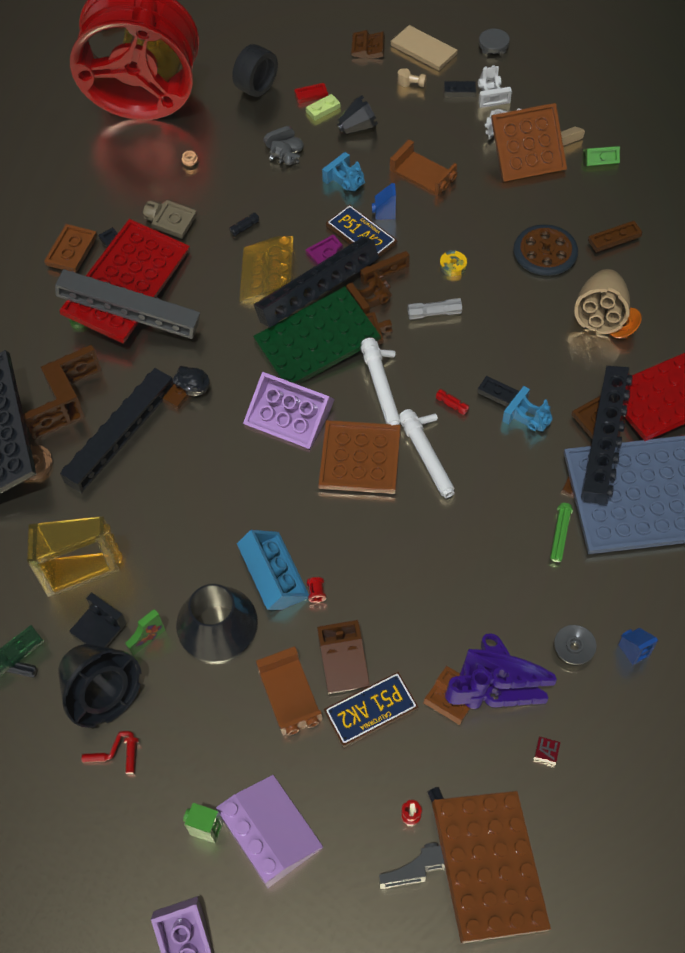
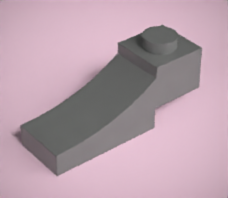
[379,843,445,889]

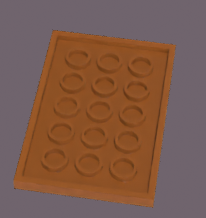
[432,791,551,944]

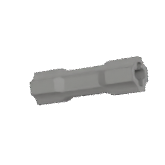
[407,298,462,320]

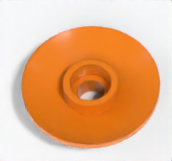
[610,308,642,338]

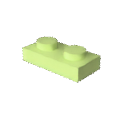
[306,94,341,120]

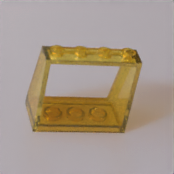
[27,517,123,596]

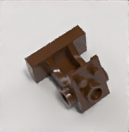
[346,272,392,314]

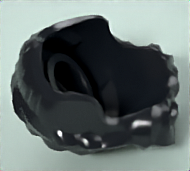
[173,366,210,396]

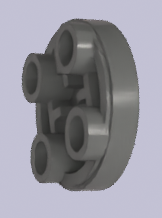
[479,28,510,54]

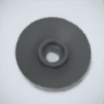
[554,625,596,665]

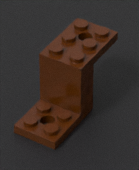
[23,345,102,440]

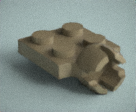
[143,200,197,239]

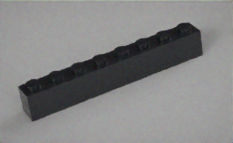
[60,368,174,494]

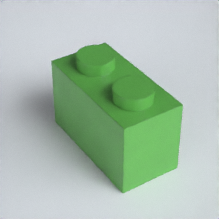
[183,803,223,844]

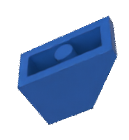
[372,183,396,220]
[618,628,658,665]

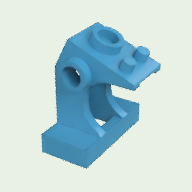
[322,152,365,191]
[502,386,553,432]

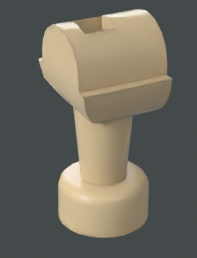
[398,68,427,87]

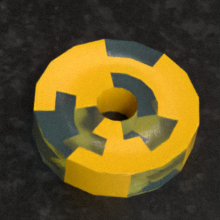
[440,251,467,276]

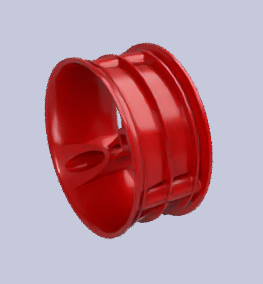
[70,0,199,120]

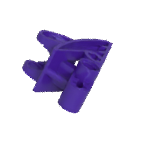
[445,633,557,709]

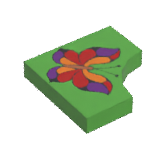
[125,609,165,656]

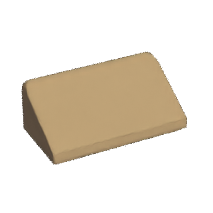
[561,126,585,146]

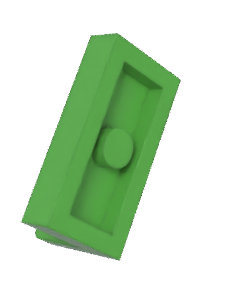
[583,146,620,166]

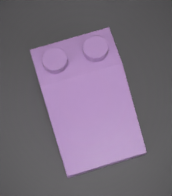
[151,896,213,953]

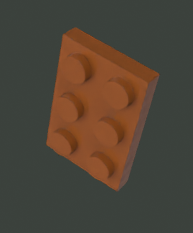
[44,224,98,273]

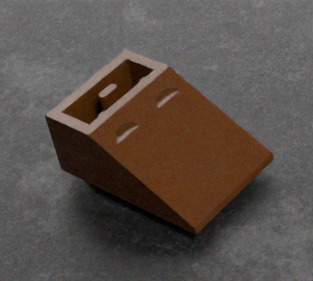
[317,620,370,694]

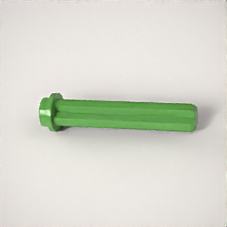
[550,503,573,562]

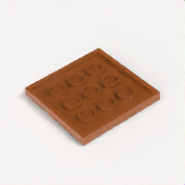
[491,103,567,182]
[318,420,401,494]

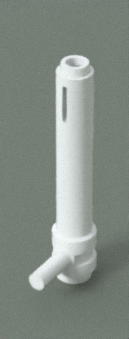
[361,338,400,425]
[399,409,455,498]

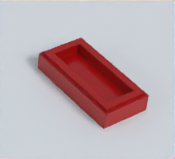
[294,83,328,104]

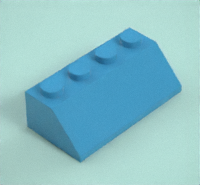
[237,530,309,610]

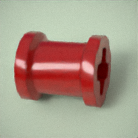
[306,577,326,603]
[401,800,422,825]

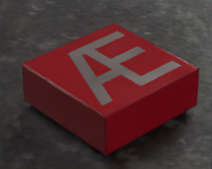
[534,736,561,765]

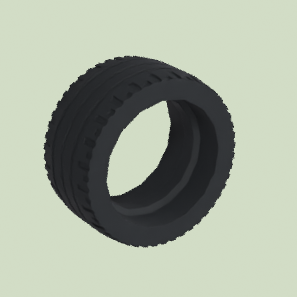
[232,44,278,97]

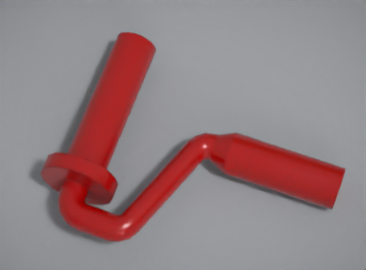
[82,731,139,774]

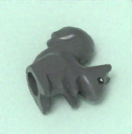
[269,137,304,165]

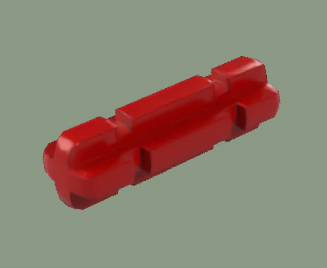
[436,389,469,415]

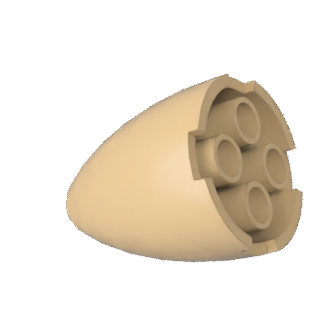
[574,269,630,334]

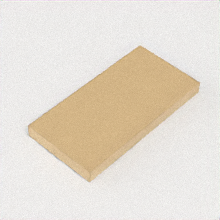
[391,25,458,71]

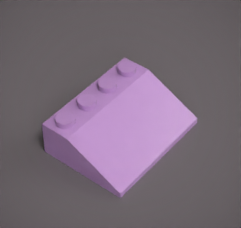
[243,372,335,449]
[216,775,323,889]

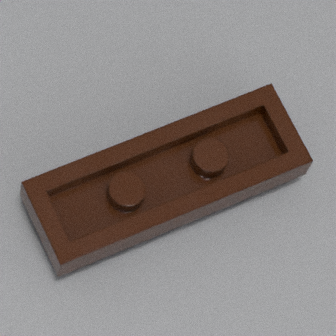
[588,221,643,252]
[361,251,410,286]

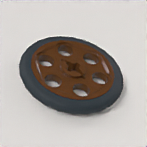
[513,224,578,276]

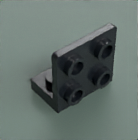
[69,592,127,647]

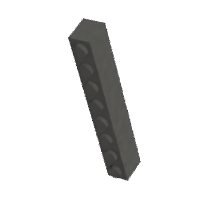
[55,269,200,339]

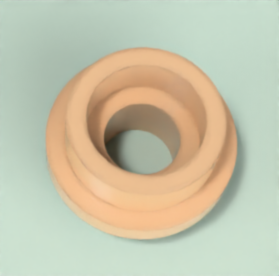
[182,151,198,166]

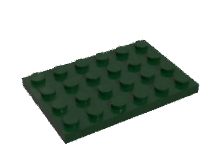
[253,287,381,385]

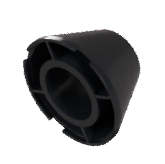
[176,584,258,663]
[58,644,142,728]

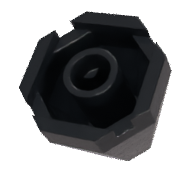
[337,95,378,134]

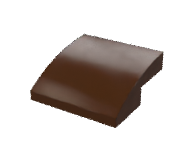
[351,30,385,58]

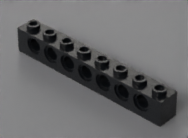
[253,236,379,328]
[583,365,633,504]

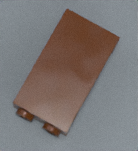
[390,140,458,196]
[256,646,323,736]

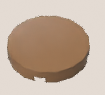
[28,445,53,480]

